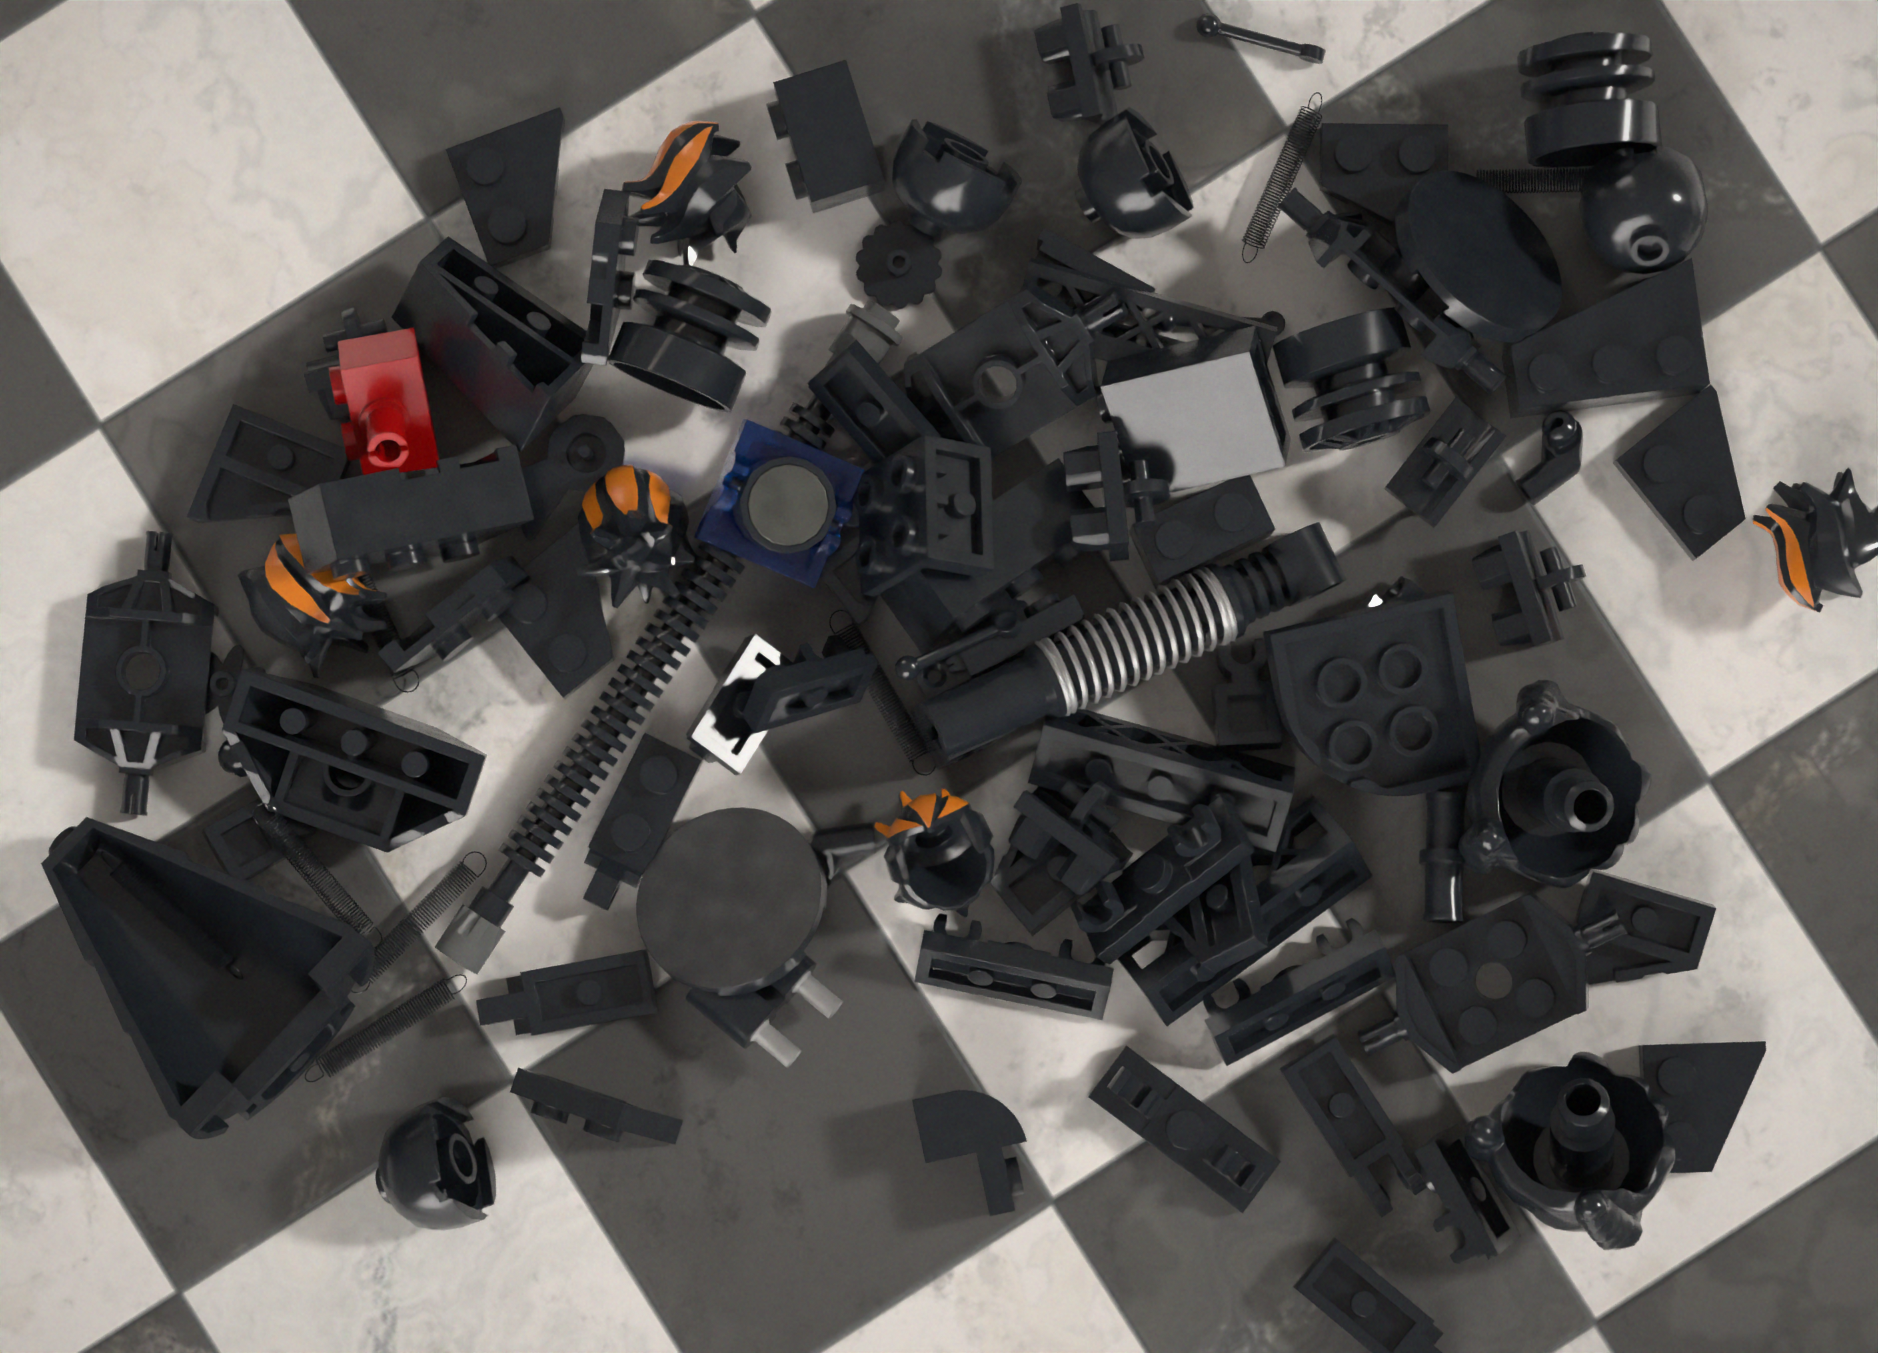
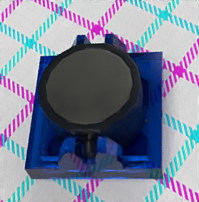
[694,419,864,588]

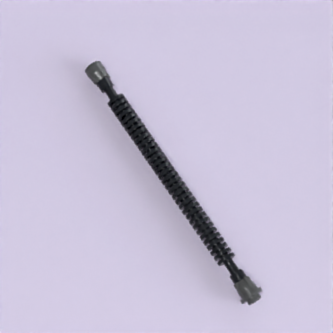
[435,300,903,975]

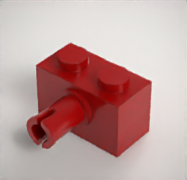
[329,328,439,475]

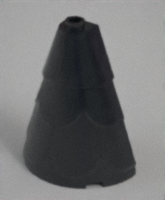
[41,817,375,1139]

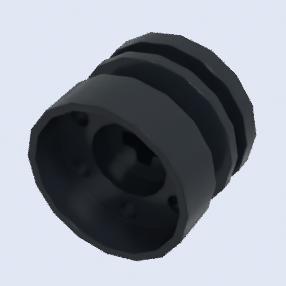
[1517,31,1662,168]
[608,260,772,412]
[1272,307,1431,452]

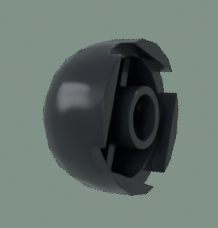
[1075,107,1194,239]
[892,119,1022,238]
[1579,145,1708,275]
[375,1097,496,1231]

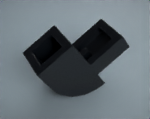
[912,1090,1027,1216]

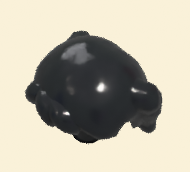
[1458,680,1652,888]
[1464,1052,1676,1250]

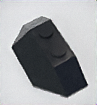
[222,668,487,853]

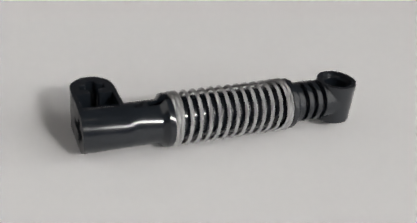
[910,522,1347,770]

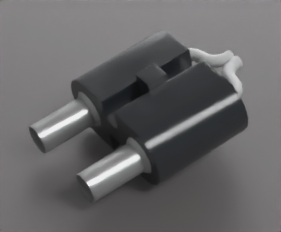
[686,955,843,1068]

